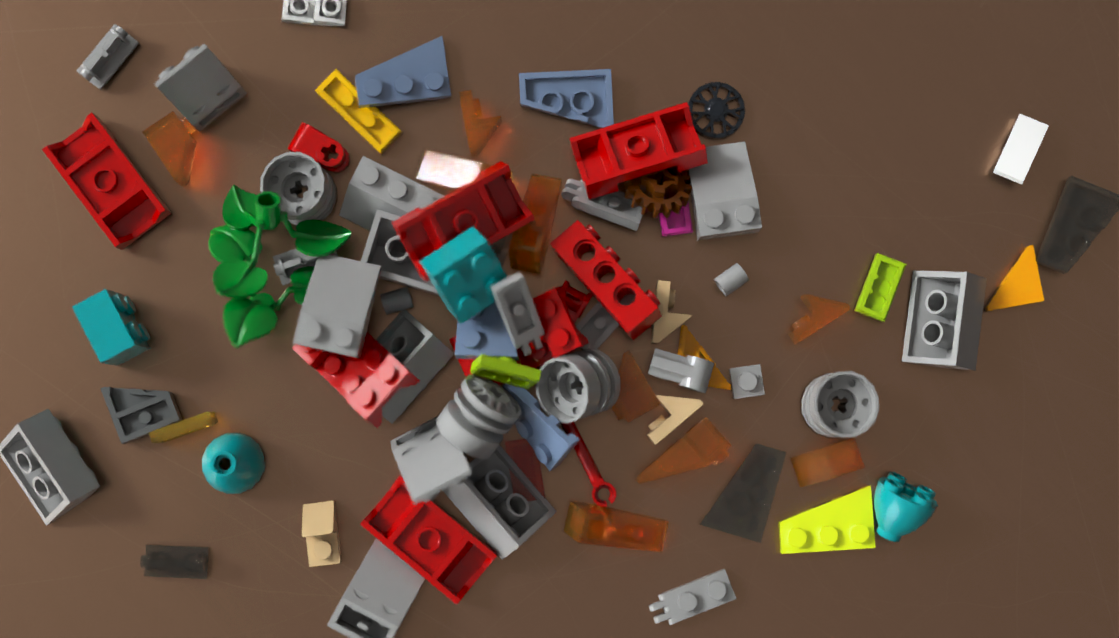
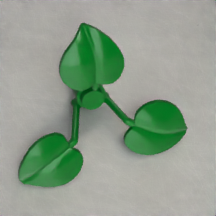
[213,185,351,299]
[208,225,314,348]

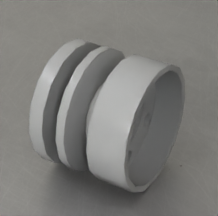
[260,152,337,225]
[536,348,620,423]
[801,371,879,438]
[436,374,522,459]

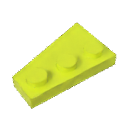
[778,485,876,554]

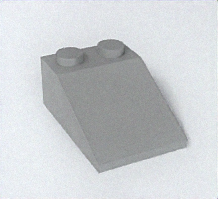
[687,141,762,241]
[293,255,382,359]

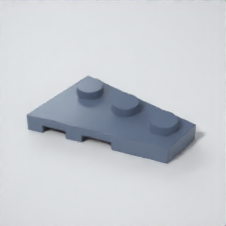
[355,36,451,108]
[519,69,614,128]
[455,301,519,361]
[502,383,579,471]

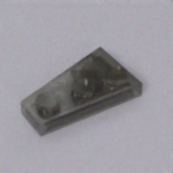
[1036,176,1119,274]
[700,443,787,543]

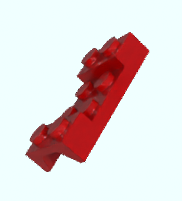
[569,102,708,200]
[42,112,171,250]
[391,161,535,282]
[449,286,589,385]
[292,332,420,428]
[360,475,497,605]

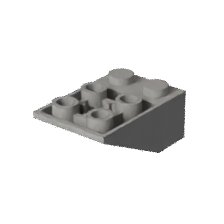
[154,43,247,131]
[390,416,473,504]
[327,538,425,638]

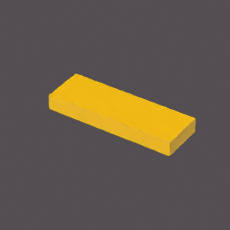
[315,69,403,155]

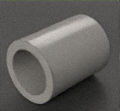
[714,263,749,296]
[380,287,413,315]

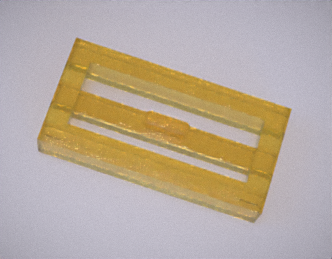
[148,411,218,444]

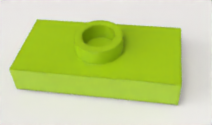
[854,253,906,322]
[470,354,541,389]

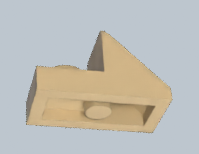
[651,280,692,345]
[646,395,704,445]
[302,500,342,567]

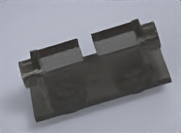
[140,545,209,579]

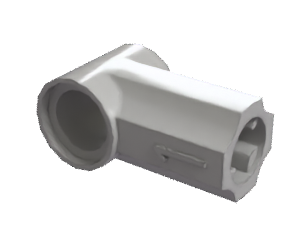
[648,348,714,393]

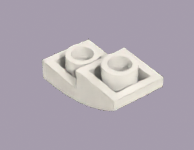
[281,0,347,26]
[993,114,1049,185]

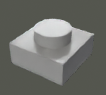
[728,364,765,399]

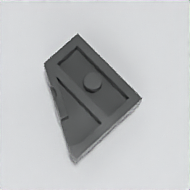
[100,387,183,444]

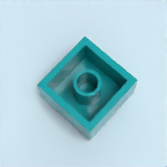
[419,226,508,324]
[72,289,151,366]

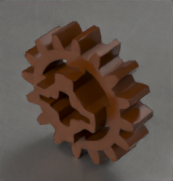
[623,167,692,219]

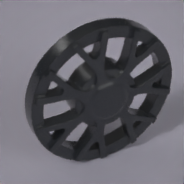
[688,82,745,139]

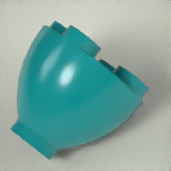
[202,433,266,494]
[874,471,938,542]

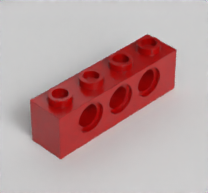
[549,220,662,341]

